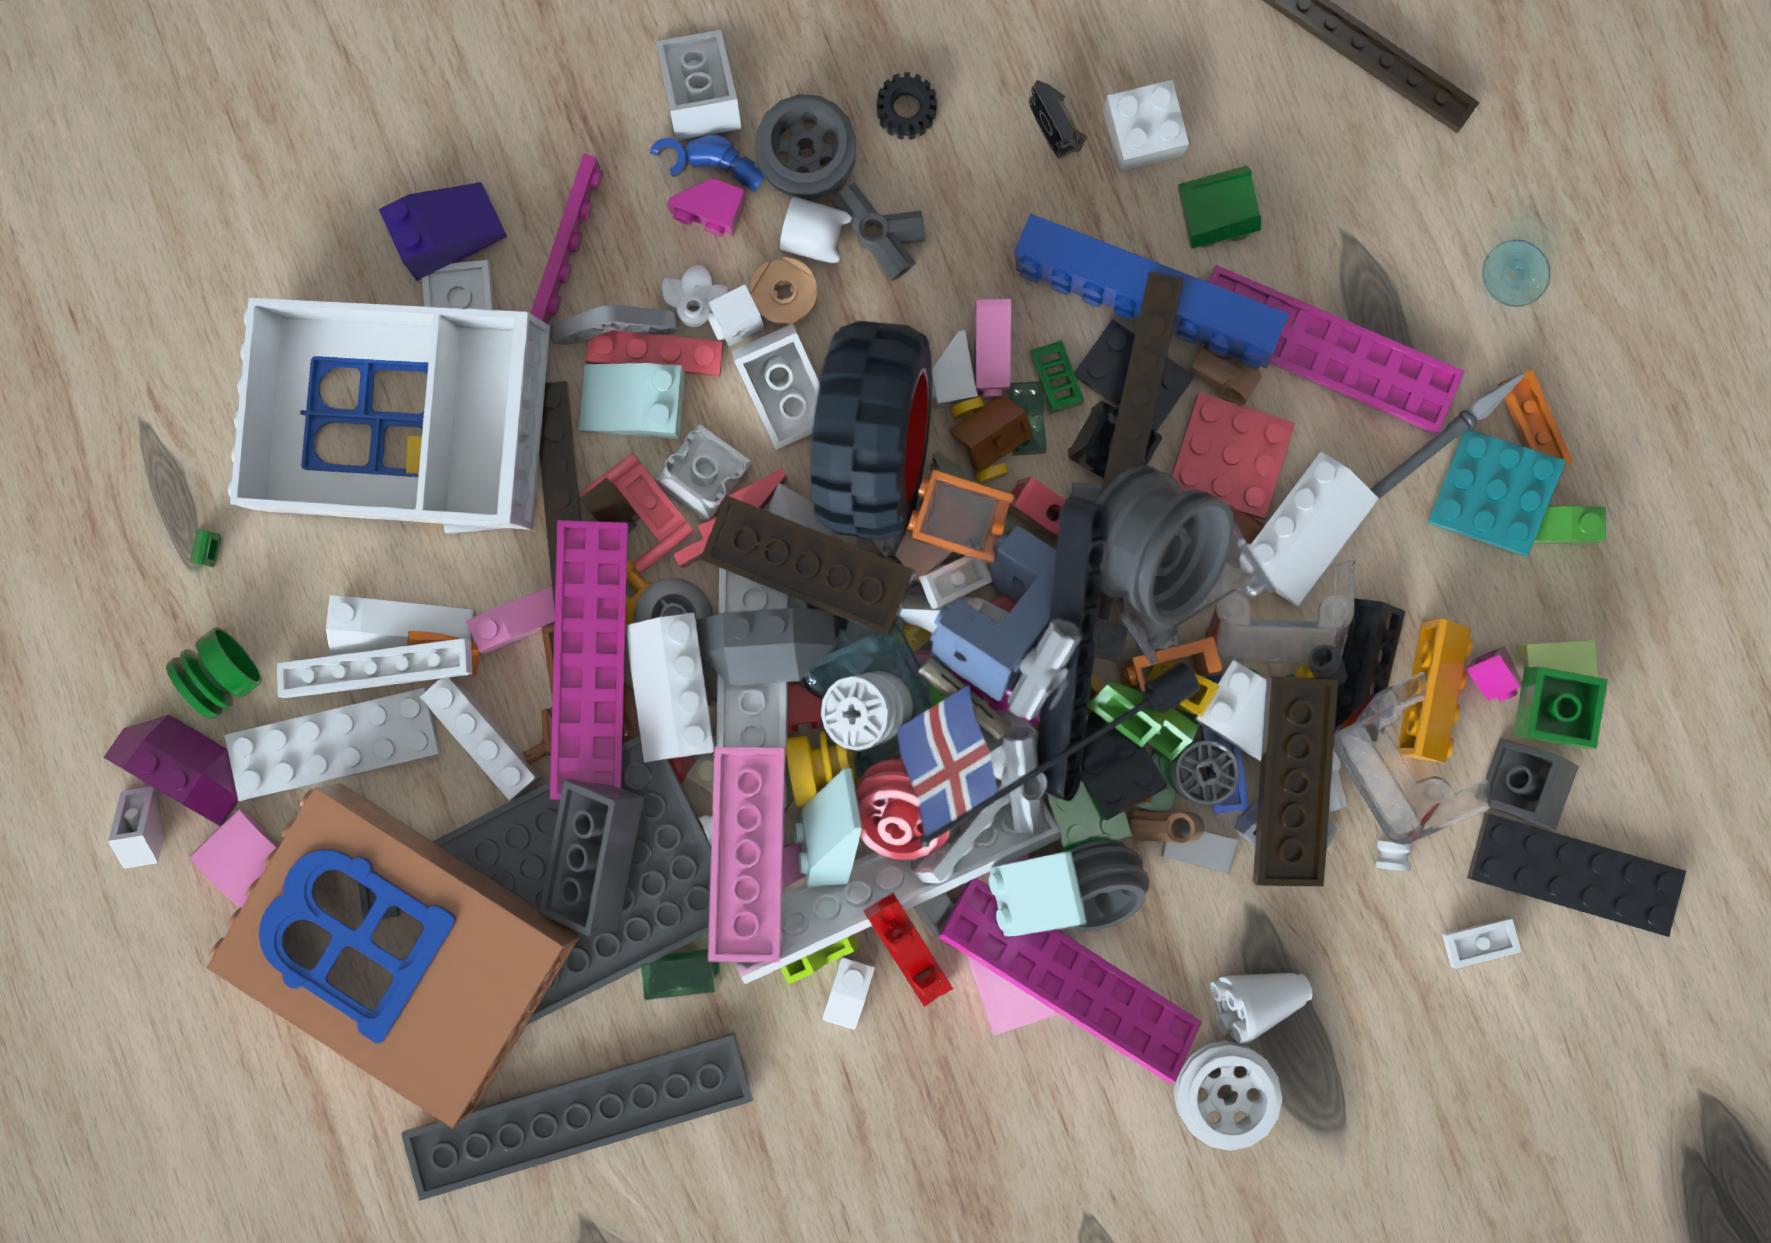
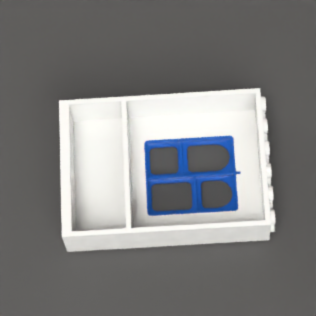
[228,298,550,530]

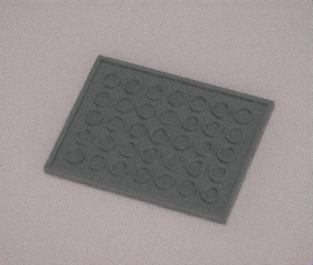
[432,736,711,1025]

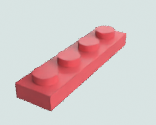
[586,330,724,377]

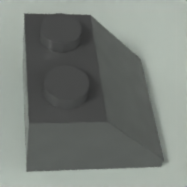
[1477,738,1579,830]

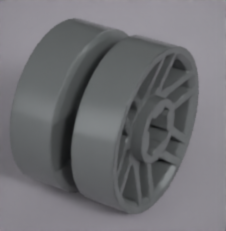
[1169,741,1240,804]

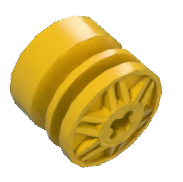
[786,731,857,809]

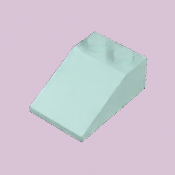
[579,363,685,440]
[793,768,862,887]
[989,851,1086,937]

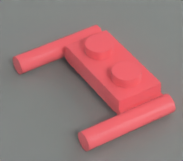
[579,452,695,573]

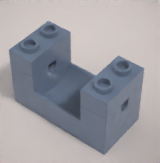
[930,525,1057,702]

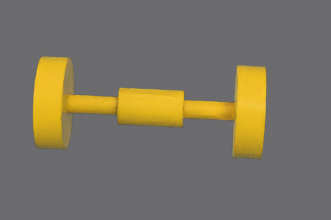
[950,397,1010,485]

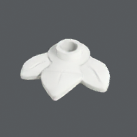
[662,264,728,327]

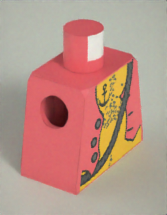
[1007,477,1066,537]

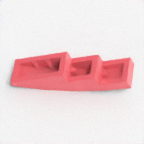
[673,468,787,569]

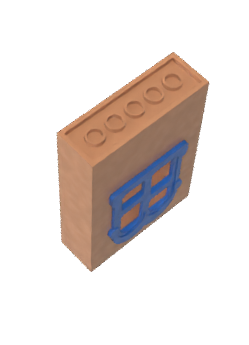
[206,783,580,1128]

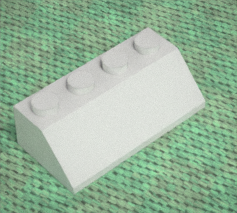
[1240,451,1379,607]
[625,613,714,763]

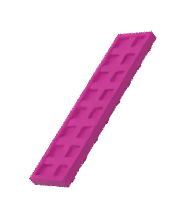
[1208,265,1464,434]
[550,520,628,800]
[938,878,1202,1084]

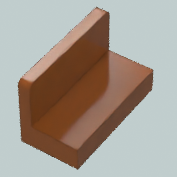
[950,395,1033,473]

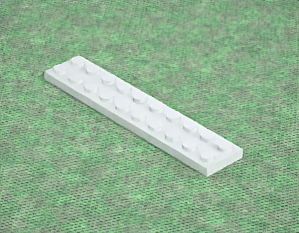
[735,800,1062,984]

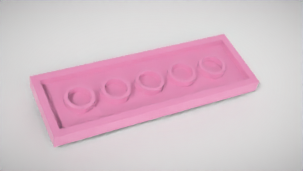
[708,747,786,962]

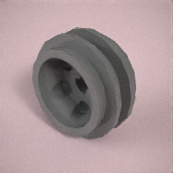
[755,94,856,201]
[1067,840,1150,932]

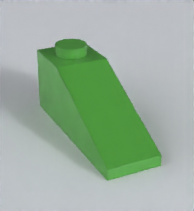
[1533,506,1606,545]

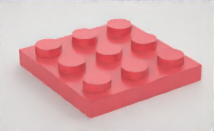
[1171,392,1295,520]

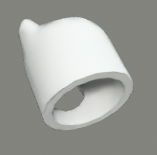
[779,197,852,263]

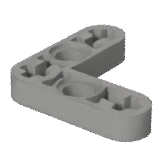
[551,305,678,345]

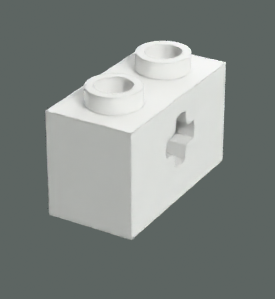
[707,285,765,347]

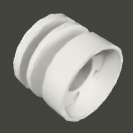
[821,670,913,750]

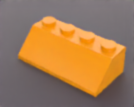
[1396,618,1473,763]

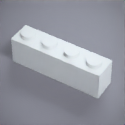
[420,677,543,801]

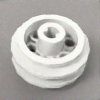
[1174,1040,1282,1151]

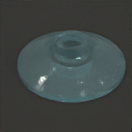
[1482,240,1550,307]

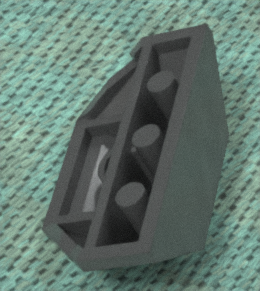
[697,608,836,685]

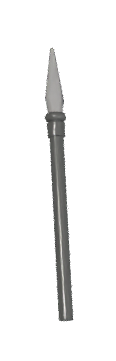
[1370,373,1524,499]

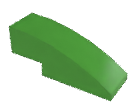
[1089,681,1198,761]

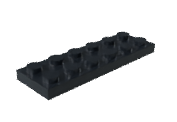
[1467,813,1686,937]

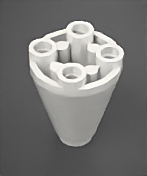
[1210,973,1312,1044]

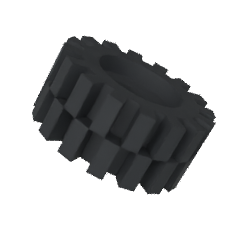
[877,72,937,140]

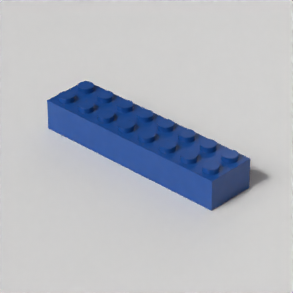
[1014,214,1289,369]

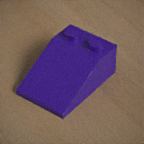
[379,182,507,281]

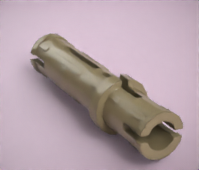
[917,655,1012,740]

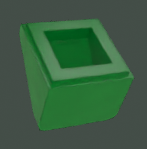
[190,530,221,567]

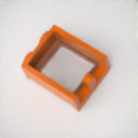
[907,470,1014,564]

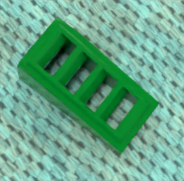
[1030,341,1084,415]

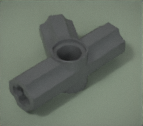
[831,183,925,281]

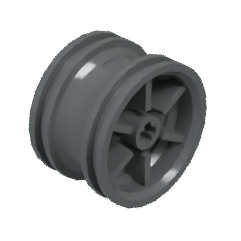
[1096,465,1234,625]

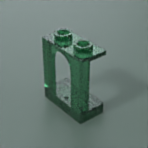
[641,949,722,1000]

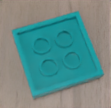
[1428,429,1566,558]

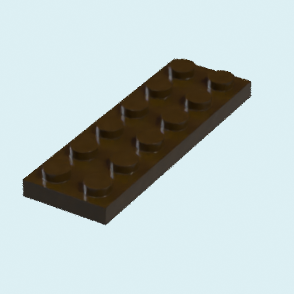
[700,495,917,636]
[1253,676,1338,887]

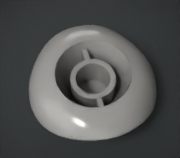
[634,578,713,628]

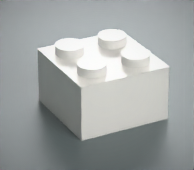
[1103,80,1189,172]

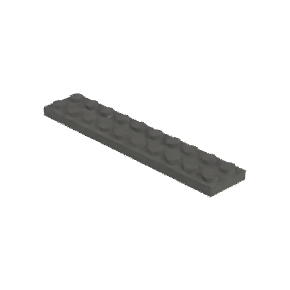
[401,1033,753,1201]

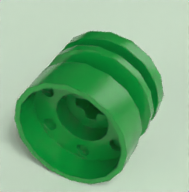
[166,627,262,719]

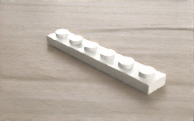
[277,638,472,698]

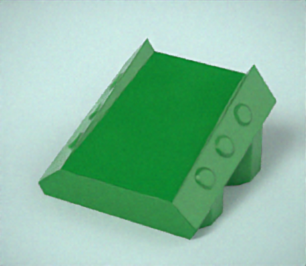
[1178,165,1262,248]

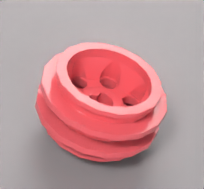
[855,759,950,860]

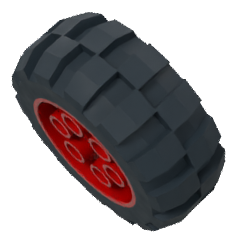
[811,321,932,540]

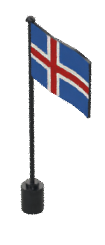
[898,662,1200,848]

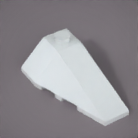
[326,595,475,656]

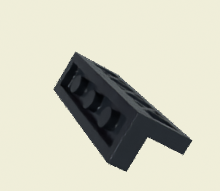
[1335,598,1405,742]

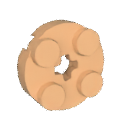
[750,257,817,326]

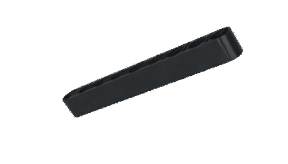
[1037,496,1109,802]

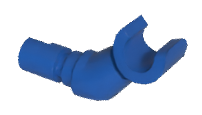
[650,134,765,193]

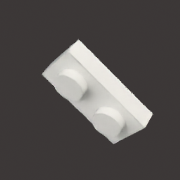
[1442,917,1521,969]

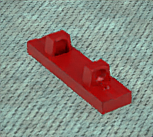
[863,892,953,1007]

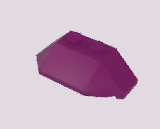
[103,715,238,826]

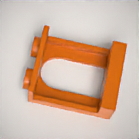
[1121,637,1222,692]

